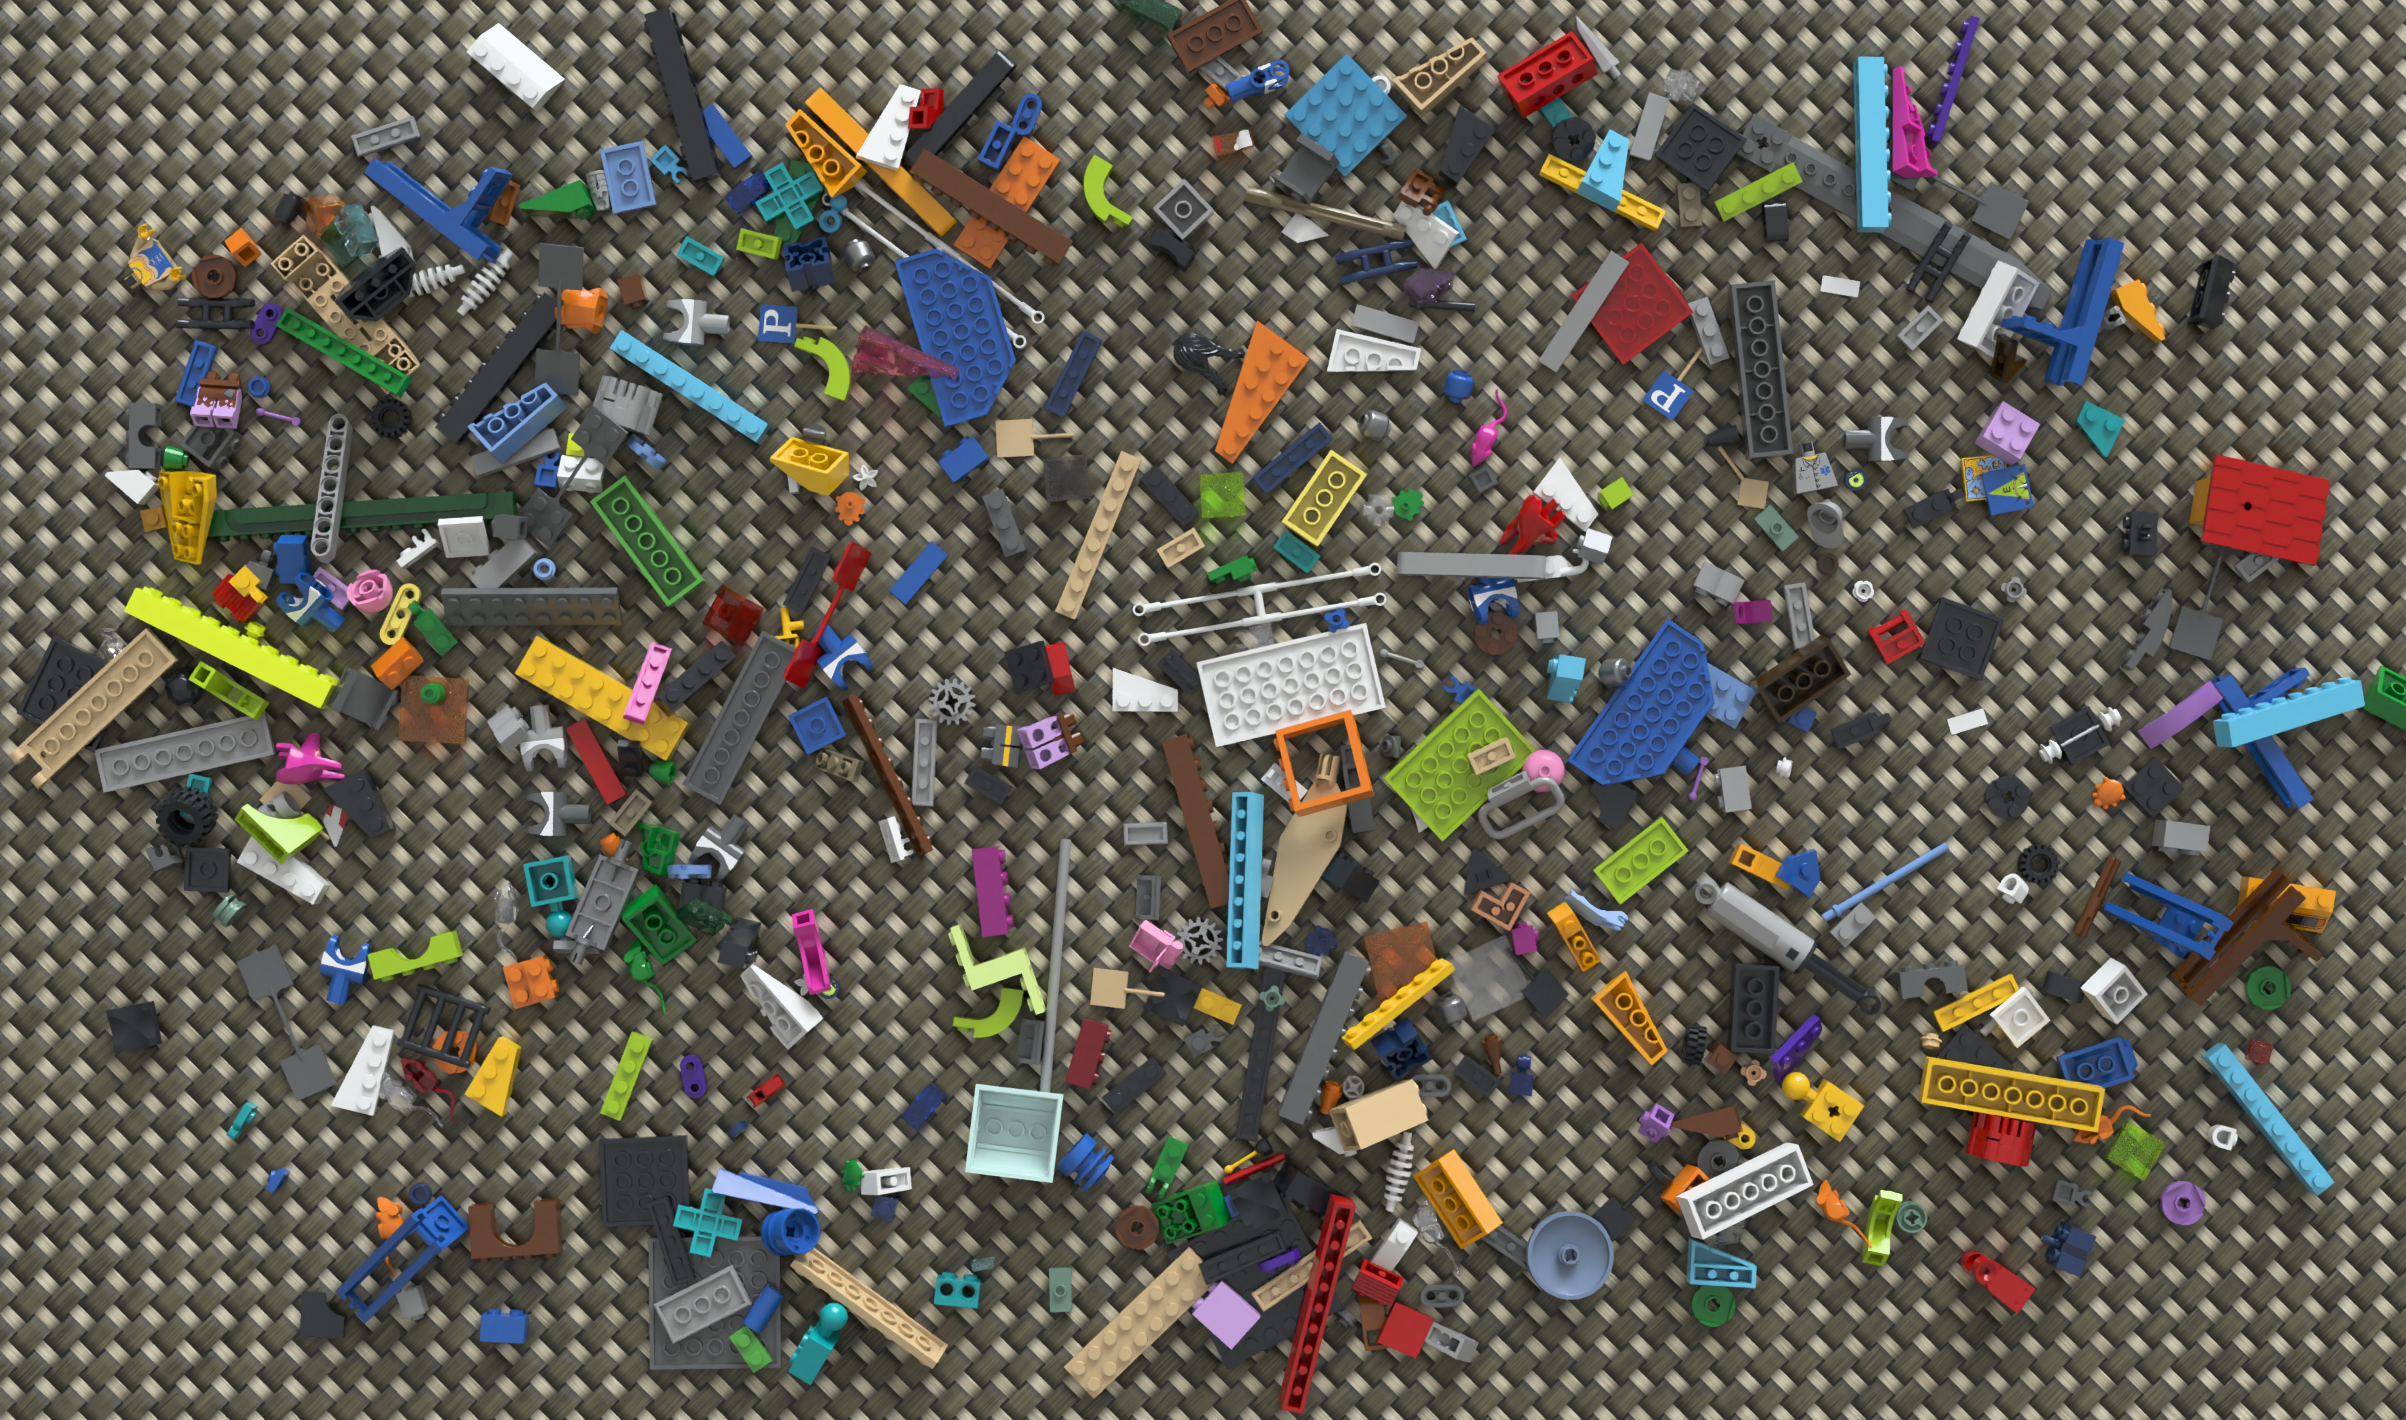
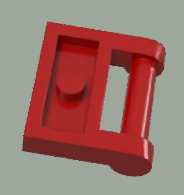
[1867,609,1925,665]

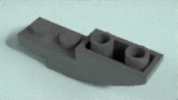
[2121,588,2172,671]
[1340,743,1375,834]

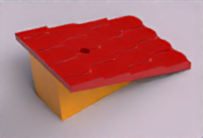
[2189,454,2330,566]

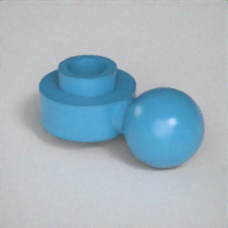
[819,194,847,233]

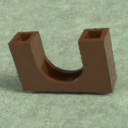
[468,1198,563,1262]

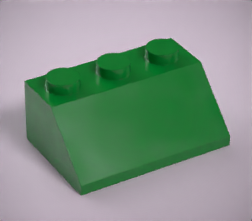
[2363,665,2406,730]

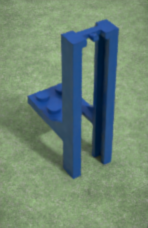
[364,158,513,263]
[2000,238,2124,386]
[2211,668,2313,809]
[2104,872,2233,961]
[336,1195,469,1323]

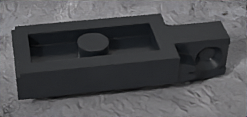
[1903,488,1965,529]
[1829,712,1892,749]

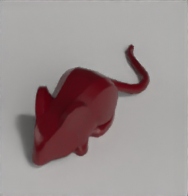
[401,1058,455,1122]

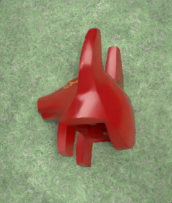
[1499,495,1566,555]

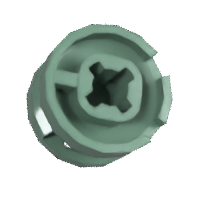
[212,893,247,928]
[1894,1201,1927,1233]

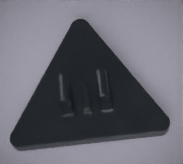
[1464,848,1510,895]

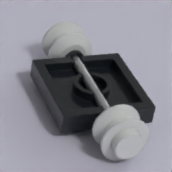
[2039,706,2122,765]

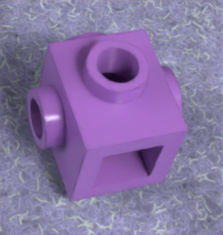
[1638,1103,1674,1143]

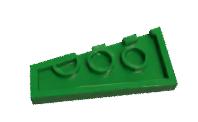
[774,160,826,247]

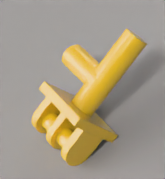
[775,607,804,648]

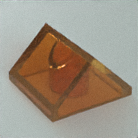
[303,193,346,238]

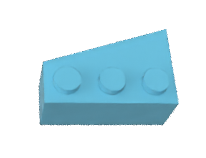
[1576,130,1629,212]
[1547,654,1586,703]
[1686,1237,1757,1288]

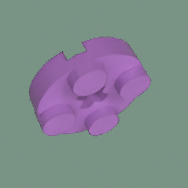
[2159,1181,2206,1225]

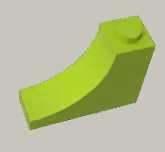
[235,804,323,865]

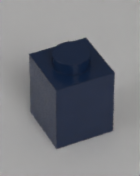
[871,1194,900,1222]

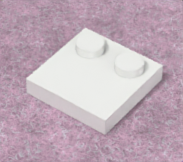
[438,516,491,558]
[1990,987,2051,1048]

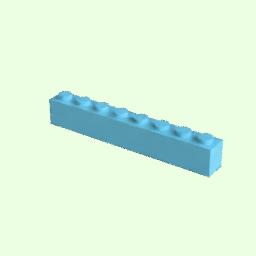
[1853,57,1892,233]
[610,330,771,444]
[2213,677,2365,747]
[1226,792,1264,969]
[2201,1043,2334,1196]

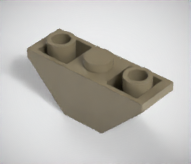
[814,748,864,782]

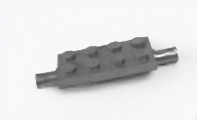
[565,839,641,965]

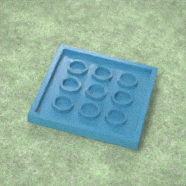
[1285,54,1407,177]

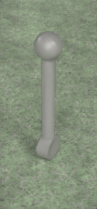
[1380,649,1424,668]

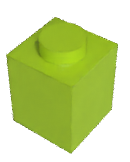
[1598,477,1634,511]

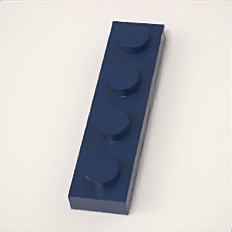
[1044,330,1103,418]
[1252,422,1333,494]

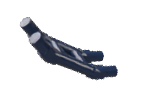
[1335,239,1417,285]

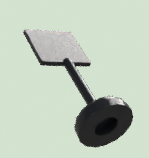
[1591,1160,1673,1241]

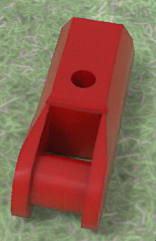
[746,1074,786,1108]

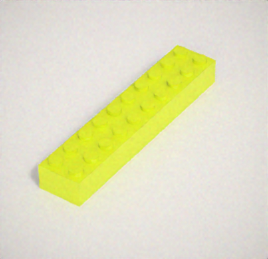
[124,586,338,709]

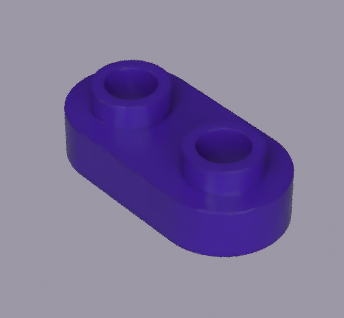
[250,303,284,345]
[680,1054,707,1098]
[1258,1248,1301,1275]

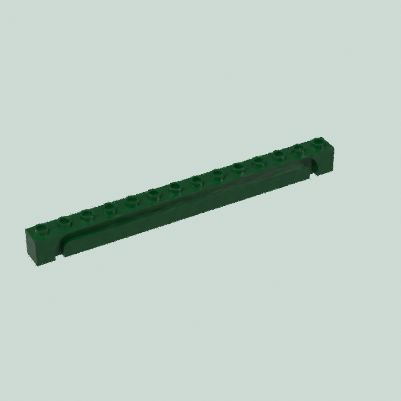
[209,491,518,542]

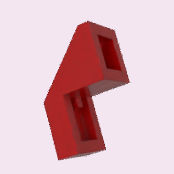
[908,88,944,129]
[1045,642,1076,696]

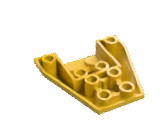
[158,470,217,565]

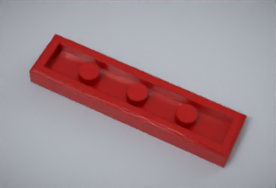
[566,718,627,805]

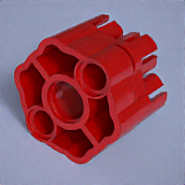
[1965,1111,2037,1167]

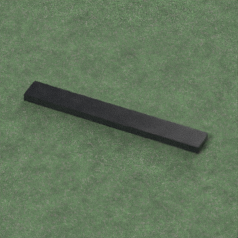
[1235,966,1286,1142]

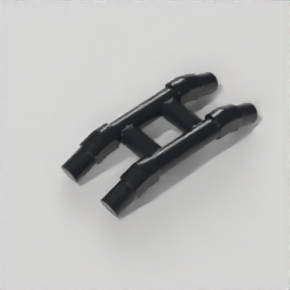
[1906,221,1972,303]
[177,297,255,330]

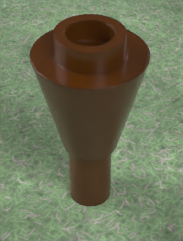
[1481,1034,1502,1075]

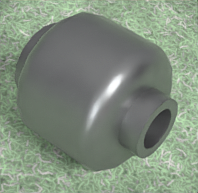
[843,239,875,273]
[1357,410,1391,441]
[1598,658,1632,687]
[1436,993,1467,1027]

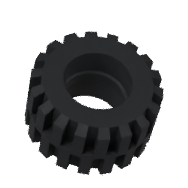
[155,787,218,847]

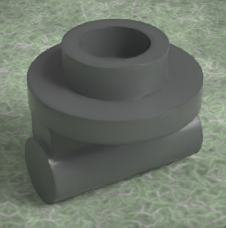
[1378,143,1400,166]
[803,424,826,445]
[1380,735,1401,758]

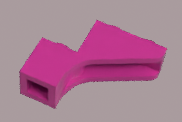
[792,909,831,995]

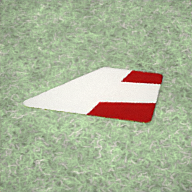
[323,804,348,847]

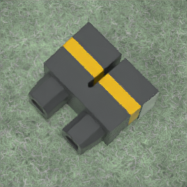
[981,725,1022,768]

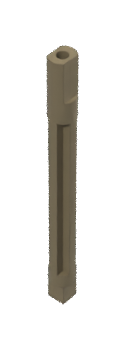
[1245,186,1406,240]

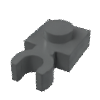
[1184,1024,1225,1058]
[2050,1179,2093,1207]

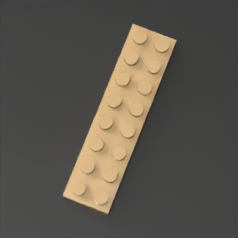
[1064,1246,1212,1398]
[790,1248,948,1369]

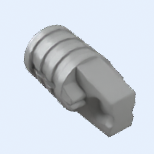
[586,170,610,212]

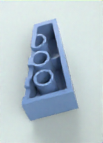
[467,382,567,464]

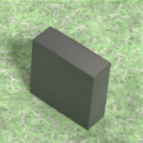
[1468,464,1498,494]

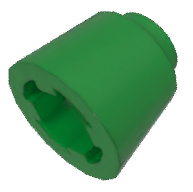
[163,446,189,469]
[420,682,446,706]
[649,760,677,786]

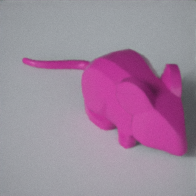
[1470,389,1507,467]

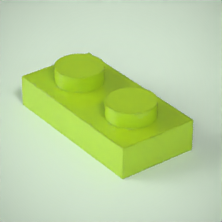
[736,228,783,259]

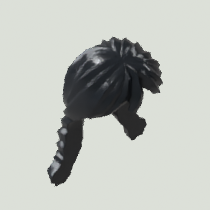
[1173,333,1245,396]

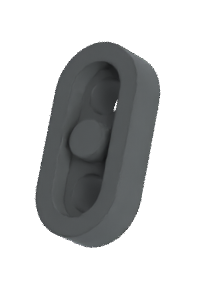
[1409,1074,1451,1097]
[1420,1284,1464,1308]

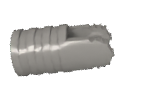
[2100,306,2126,330]

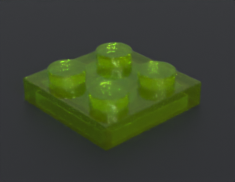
[1199,472,1246,519]
[2105,1121,2166,1181]

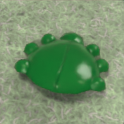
[1392,488,1424,521]
[841,1160,864,1192]

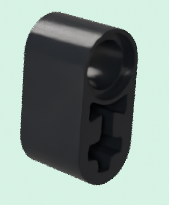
[1762,201,1789,243]
[2041,971,2086,1003]

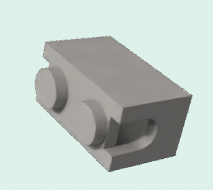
[1714,766,1752,813]

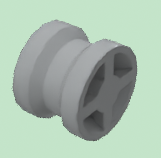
[1342,1075,1364,1098]

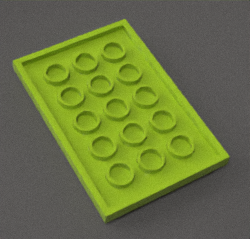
[1383,689,1536,842]

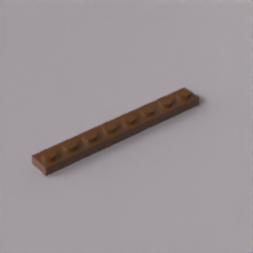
[842,694,933,857]

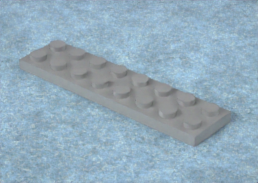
[94,712,276,793]

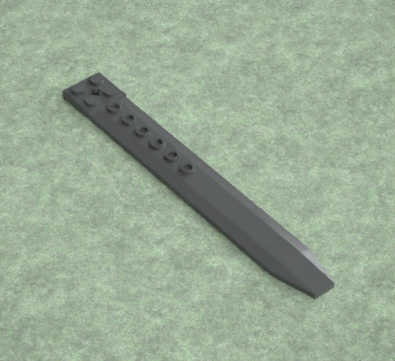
[1736,114,2052,310]

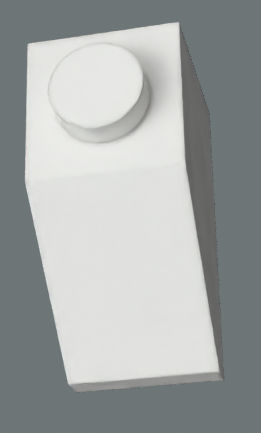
[105,470,159,505]
[1312,1126,1357,1157]
[860,1167,912,1195]

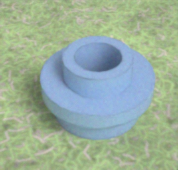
[533,558,556,580]

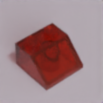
[702,585,764,646]

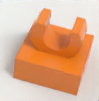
[1203,83,1230,109]

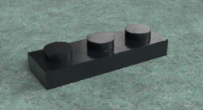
[1140,465,1199,528]
[783,547,832,615]
[1102,1056,1166,1114]

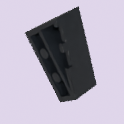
[1438,105,1495,187]
[323,770,397,838]
[717,917,761,968]
[1273,1160,1346,1220]

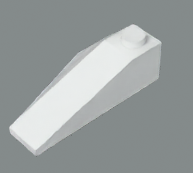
[740,964,823,1050]

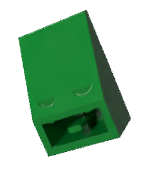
[1151,1180,1232,1245]

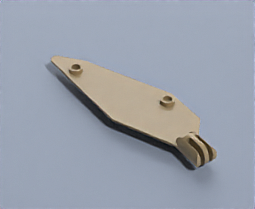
[1262,753,1348,946]

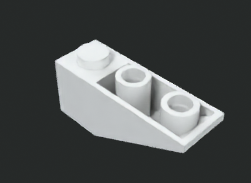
[369,206,414,261]

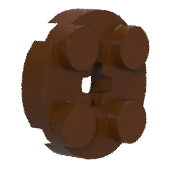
[192,254,238,299]
[1474,612,1517,655]
[1116,1205,1159,1250]

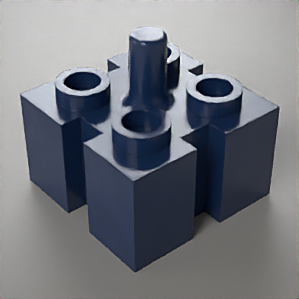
[783,236,835,292]
[1370,1018,1433,1082]
[2041,1221,2096,1277]

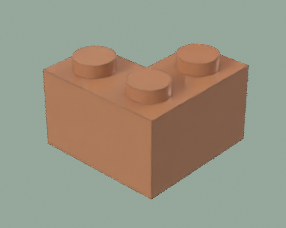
[1470,881,1530,931]

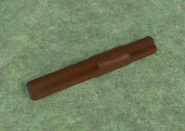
[2074,857,2121,938]

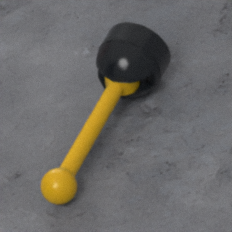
[1224,1137,1274,1174]

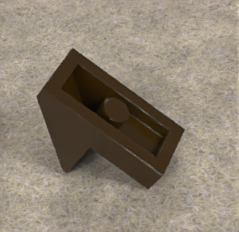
[1990,334,2027,383]

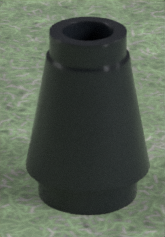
[1707,424,1740,447]

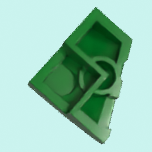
[637,822,680,875]

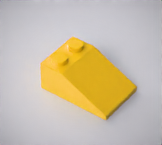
[770,437,849,496]

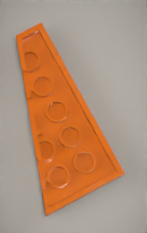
[1215,321,1309,464]

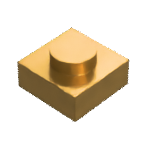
[140,506,168,533]

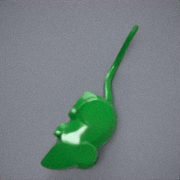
[623,938,666,1015]

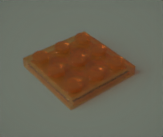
[398,675,469,744]
[1363,921,1442,1000]

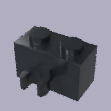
[2121,511,2158,557]

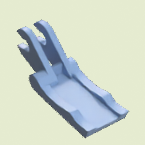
[1564,890,1628,931]

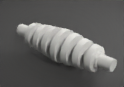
[457,249,514,316]
[409,264,465,297]
[1384,1131,1414,1212]

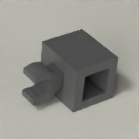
[491,514,528,540]
[244,550,278,591]

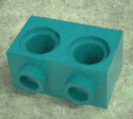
[934,1272,981,1309]

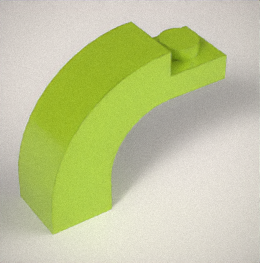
[1084,155,1133,228]
[794,337,852,403]
[189,661,269,721]
[953,987,1024,1038]
[1862,1190,1902,1267]

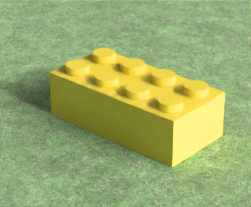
[1281,450,1367,548]

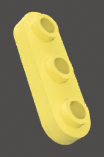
[380,583,421,645]

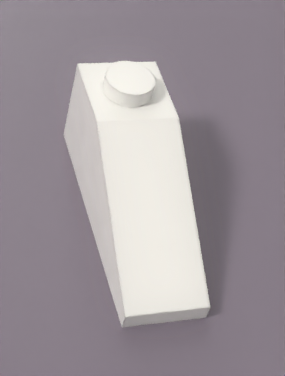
[1371,1218,1418,1272]

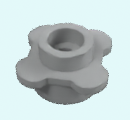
[2000,577,2027,602]

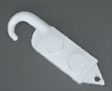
[1514,549,1589,583]

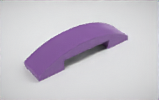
[2137,681,2223,749]

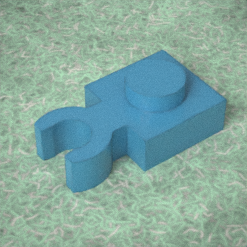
[650,145,688,184]

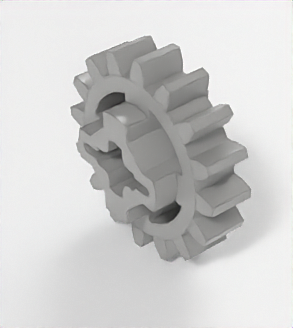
[928,678,976,725]
[1176,917,1223,964]

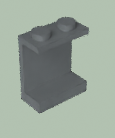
[1270,133,1340,204]
[327,666,398,731]

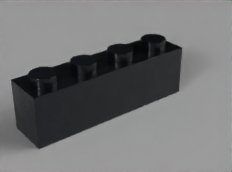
[654,641,737,718]

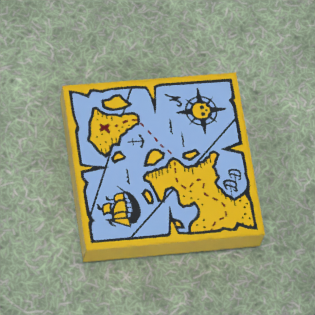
[1960,455,2007,502]

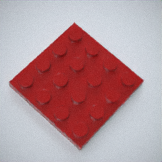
[1571,242,1693,365]

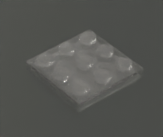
[1448,934,1528,1022]

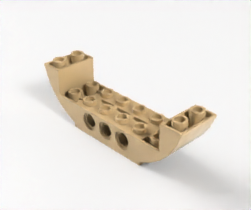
[270,235,420,395]

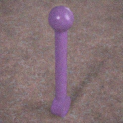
[256,408,301,426]
[1689,757,1708,801]

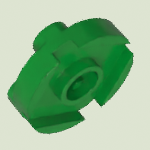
[2245,966,2291,1010]
[1691,1285,1736,1327]

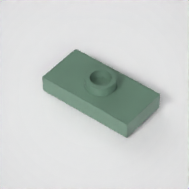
[1753,505,1799,552]
[1049,1267,1072,1312]

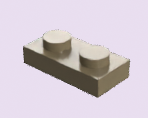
[1676,183,1702,228]
[609,789,654,837]

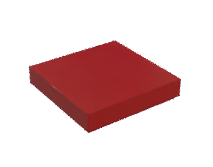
[1376,1301,1434,1358]

